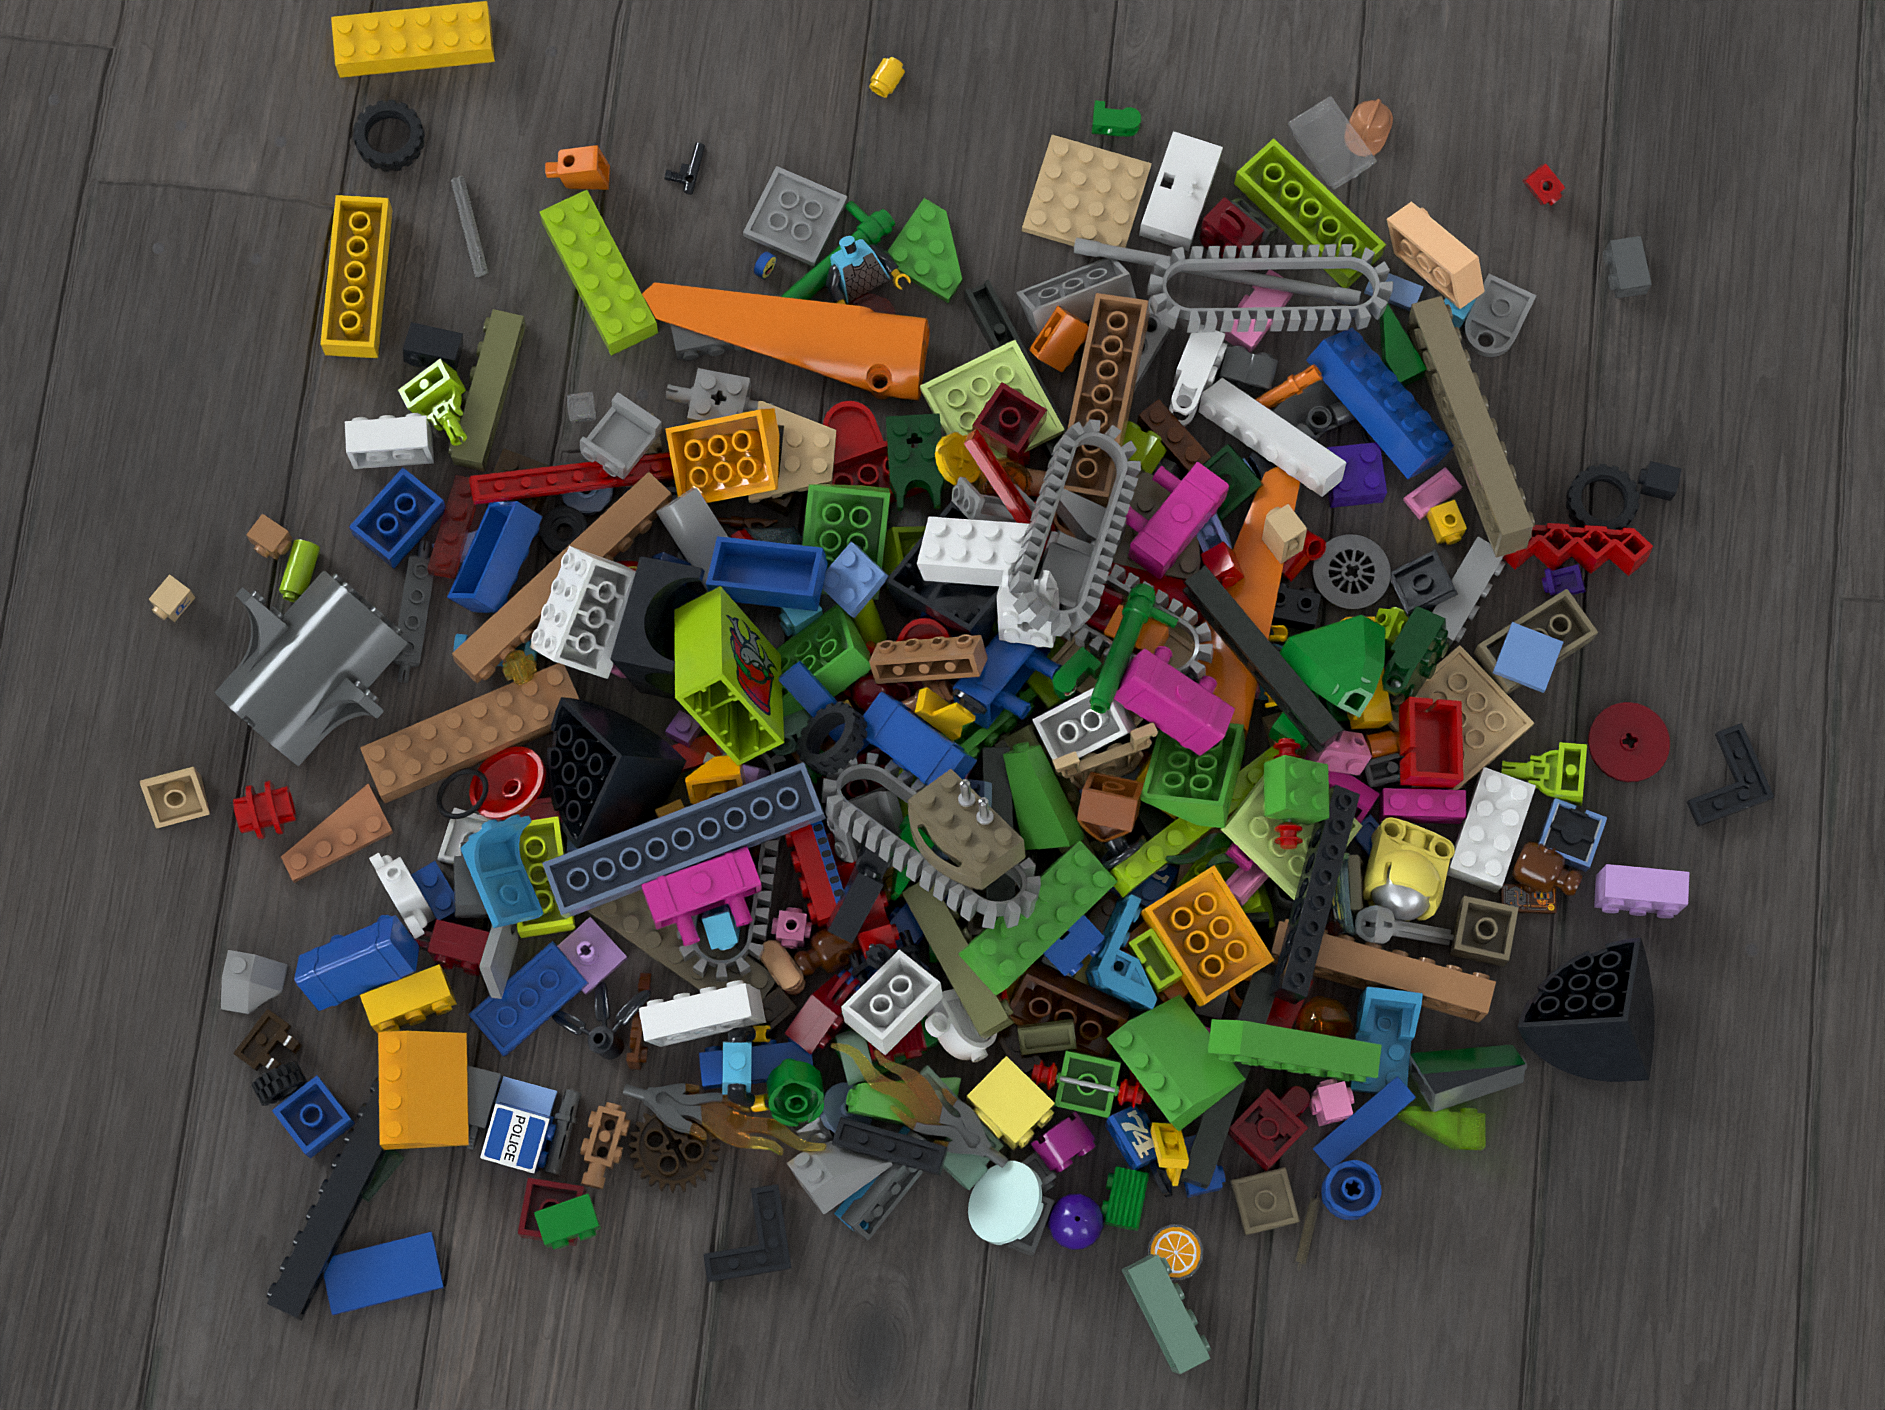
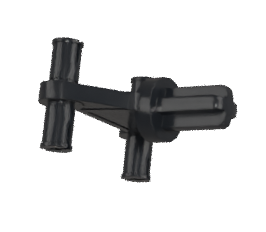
[848,930,924,988]

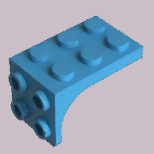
[460,814,544,928]

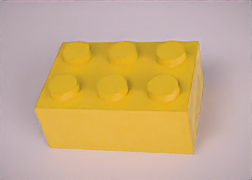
[360,964,457,1033]

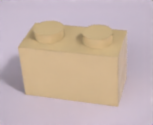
[1262,504,1307,564]

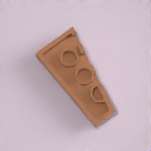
[281,784,393,883]

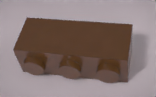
[1137,399,1211,477]

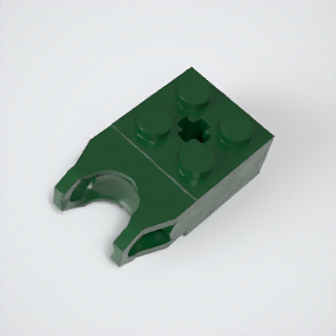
[886,413,944,511]
[1382,606,1449,713]

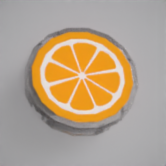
[1147,1224,1203,1281]

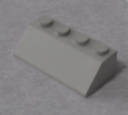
[1016,258,1136,336]

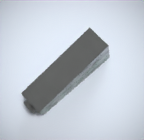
[1408,1044,1527,1112]

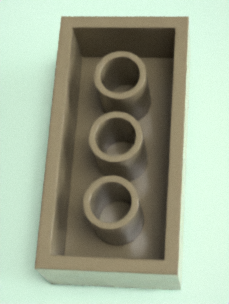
[1474,589,1598,695]

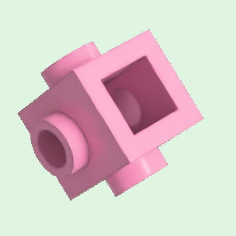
[771,907,812,949]

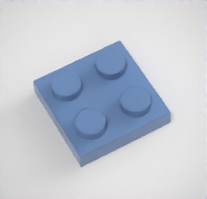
[822,542,889,618]

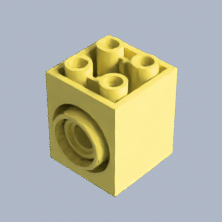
[966,1056,1055,1151]

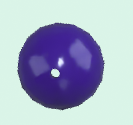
[1048,1194,1104,1250]

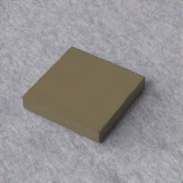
[1348,855,1367,917]
[1231,1167,1300,1236]

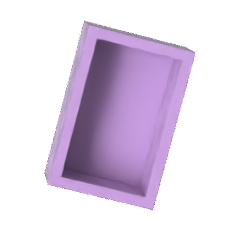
[1594,864,1689,918]

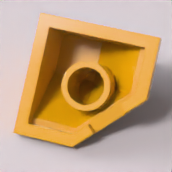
[685,755,746,805]

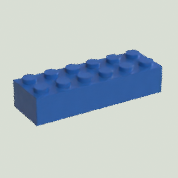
[1306,327,1454,479]

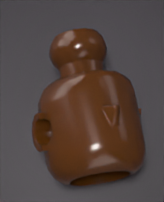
[1512,842,1583,896]
[794,927,863,976]

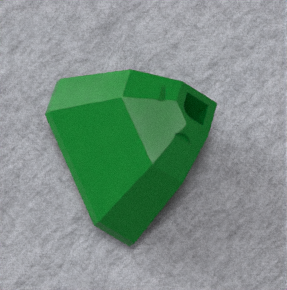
[1279,615,1386,718]

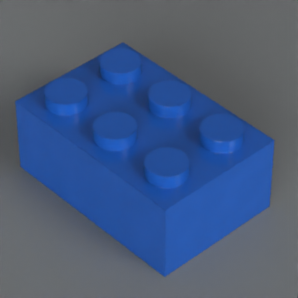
[349,468,447,569]

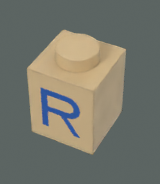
[149,574,195,622]

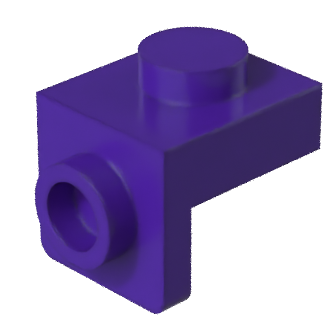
[1542,564,1586,598]

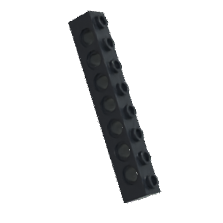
[1269,784,1360,1005]

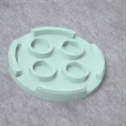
[968,1161,1044,1245]

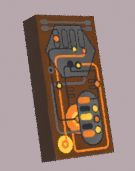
[1500,884,1557,914]

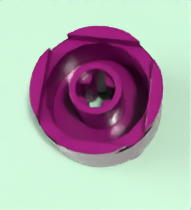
[1031,1111,1096,1173]

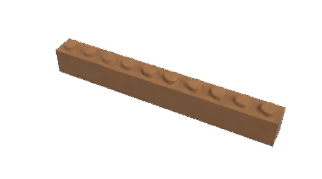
[452,472,672,684]

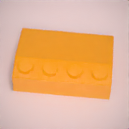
[665,408,779,503]
[1140,865,1274,1007]
[378,1031,469,1150]

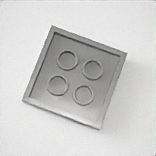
[743,166,848,267]

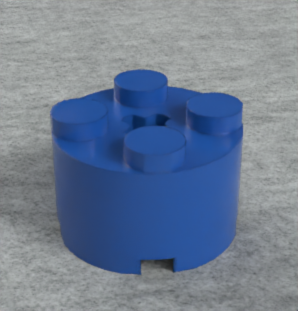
[1321,1160,1382,1220]

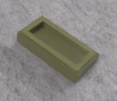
[1018,1019,1077,1055]

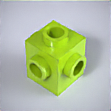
[1375,607,1409,650]

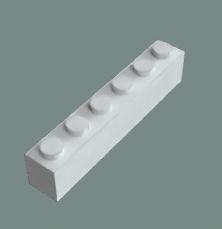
[1198,378,1346,497]

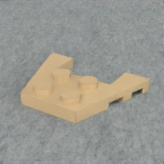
[749,401,837,503]
[1052,722,1158,789]

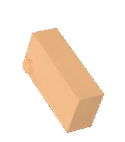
[1387,201,1485,309]

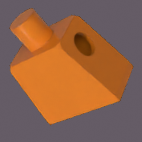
[545,145,610,190]

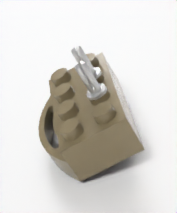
[907,769,1025,890]

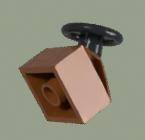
[1077,771,1146,869]

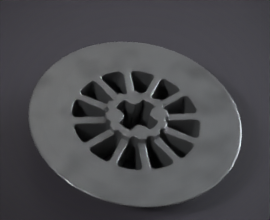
[1313,534,1391,609]

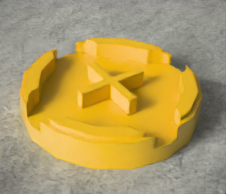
[935,432,981,485]

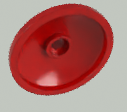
[469,746,546,820]

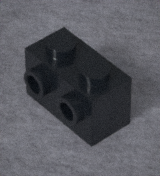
[403,322,464,371]
[1272,583,1321,631]

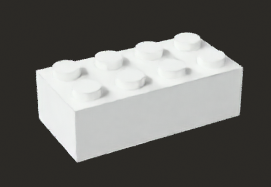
[917,517,1029,586]
[1447,767,1536,893]
[639,980,766,1047]

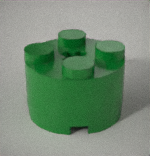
[766,1058,824,1126]

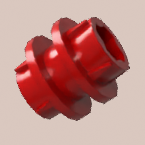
[233,780,297,839]

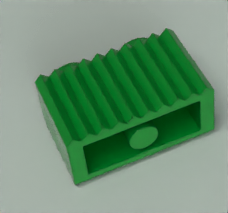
[1101,1167,1149,1231]

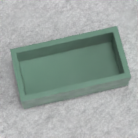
[1121,1254,1211,1374]

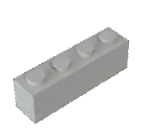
[1432,537,1506,648]

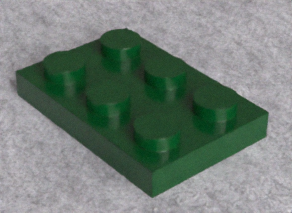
[1203,444,1264,522]

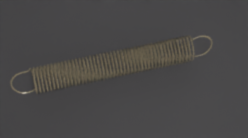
[1295,1190,1321,1270]

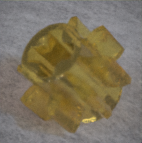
[502,650,537,684]

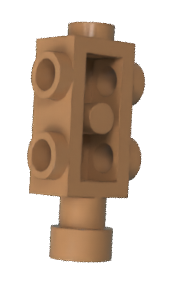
[580,1102,630,1189]

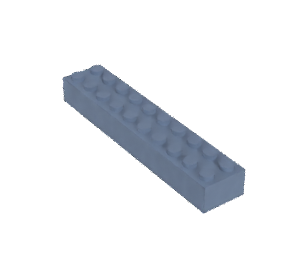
[542,762,826,918]

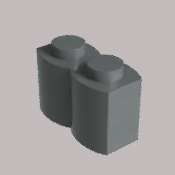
[1218,346,1278,395]

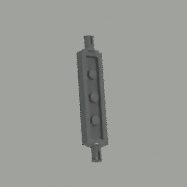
[392,540,436,683]

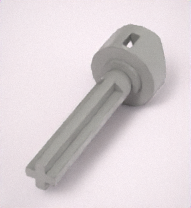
[1355,905,1454,946]

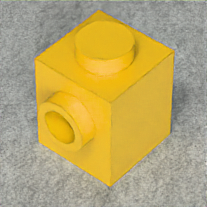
[1426,500,1467,545]

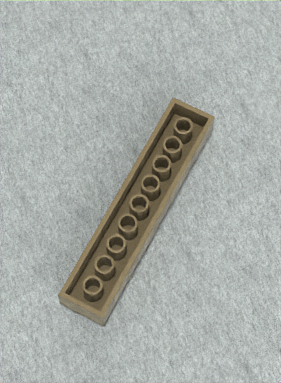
[1407,296,1535,558]

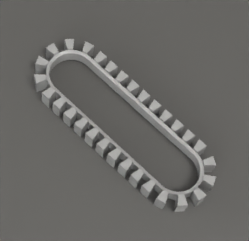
[1147,244,1393,333]
[1009,419,1141,636]
[1048,527,1213,683]
[677,743,787,982]
[821,752,1041,929]

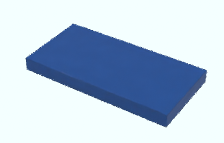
[468,941,589,1057]
[324,1232,444,1315]

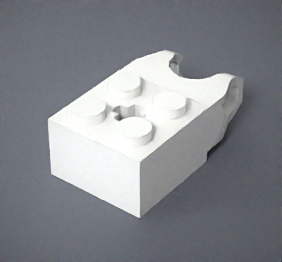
[1169,324,1228,427]
[997,565,1059,648]

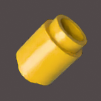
[869,57,905,98]

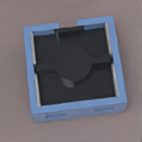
[1538,798,1607,872]

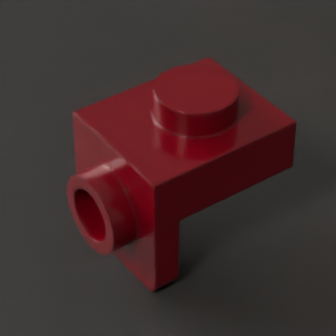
[1085,587,1124,634]

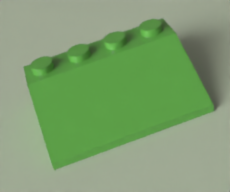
[802,484,890,600]
[776,604,871,717]
[1140,723,1245,828]
[1107,995,1246,1131]

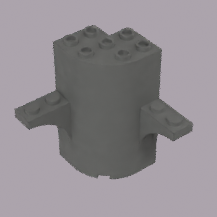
[214,570,408,767]

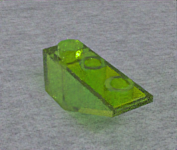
[1397,1106,1486,1150]

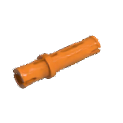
[1255,364,1323,409]

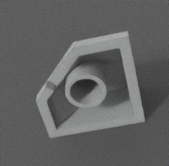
[221,950,288,1014]

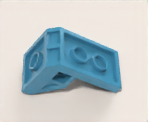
[1085,894,1157,1011]
[1350,987,1423,1094]

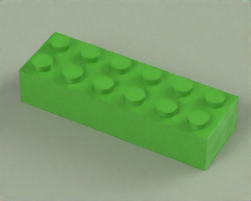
[958,840,1118,996]
[1208,1019,1382,1083]

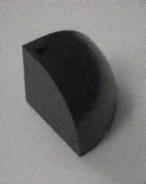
[547,697,686,849]
[1518,937,1655,1082]

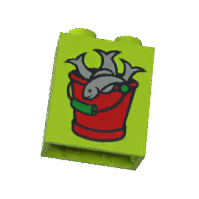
[675,586,784,766]

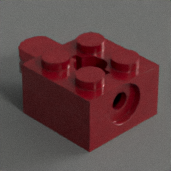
[1199,197,1264,259]
[409,919,490,976]
[785,971,861,1055]
[1227,1086,1310,1172]

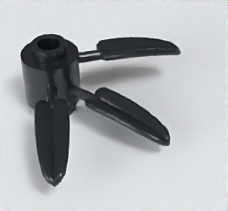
[552,981,651,1060]

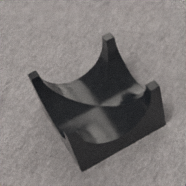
[885,501,1041,648]
[610,556,705,700]

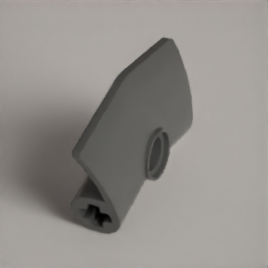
[1272,379,1356,441]

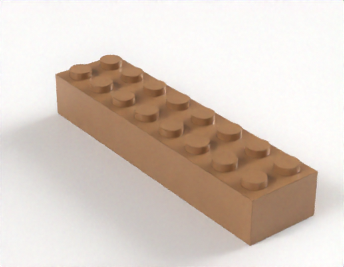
[1064,293,1150,508]
[360,663,580,804]
[1269,919,1496,1023]

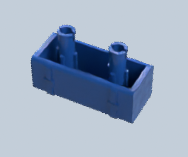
[953,632,1062,729]
[863,692,977,786]
[295,915,419,1011]

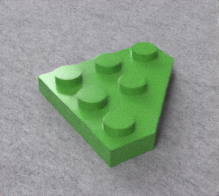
[888,198,962,303]

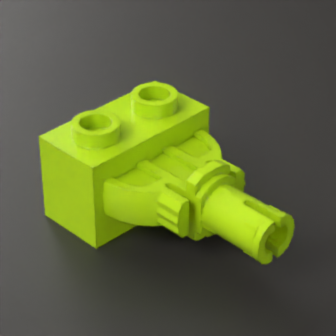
[398,359,467,446]
[1502,742,1587,806]

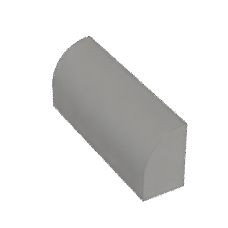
[656,488,728,592]

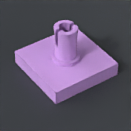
[558,917,628,995]

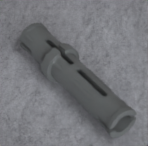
[543,1089,582,1176]

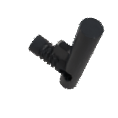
[664,143,705,195]

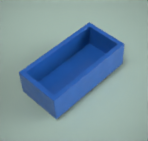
[447,501,543,613]
[706,536,828,611]

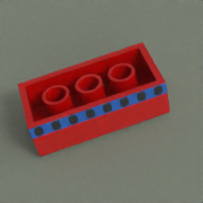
[784,820,844,931]

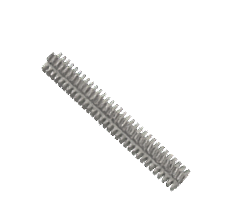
[451,176,488,277]

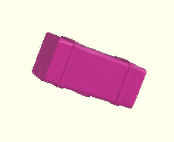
[1125,462,1229,579]
[1114,646,1235,756]
[641,846,762,946]

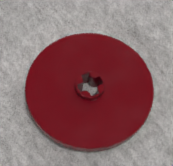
[1588,702,1670,782]

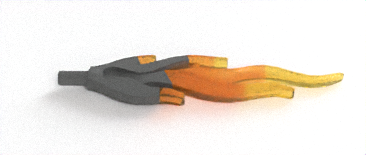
[831,1043,1008,1168]
[623,1083,827,1155]

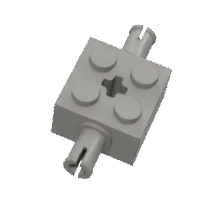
[665,368,773,424]

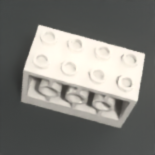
[530,546,636,679]

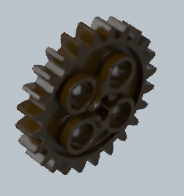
[629,1112,720,1193]

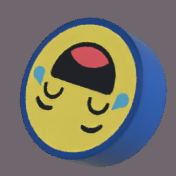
[754,252,777,279]

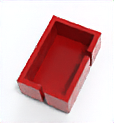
[1399,697,1464,789]

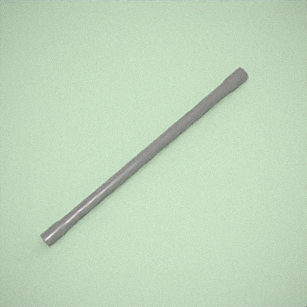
[1074,238,1361,306]

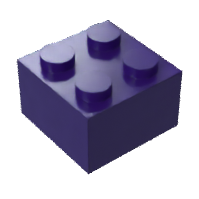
[1326,442,1387,508]

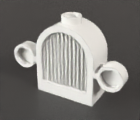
[369,853,436,939]
[925,989,997,1062]

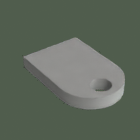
[1463,274,1536,357]
[479,923,519,999]

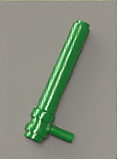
[781,201,895,300]
[1089,584,1178,714]

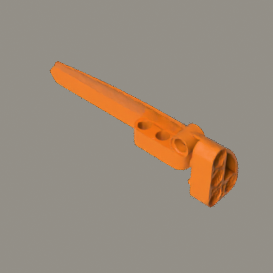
[642,282,930,401]
[1198,466,1300,740]

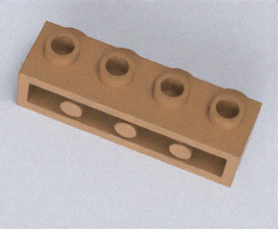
[869,634,988,684]

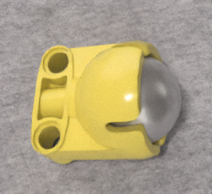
[1363,817,1455,922]

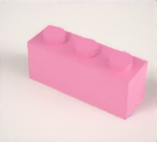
[1224,270,1294,353]

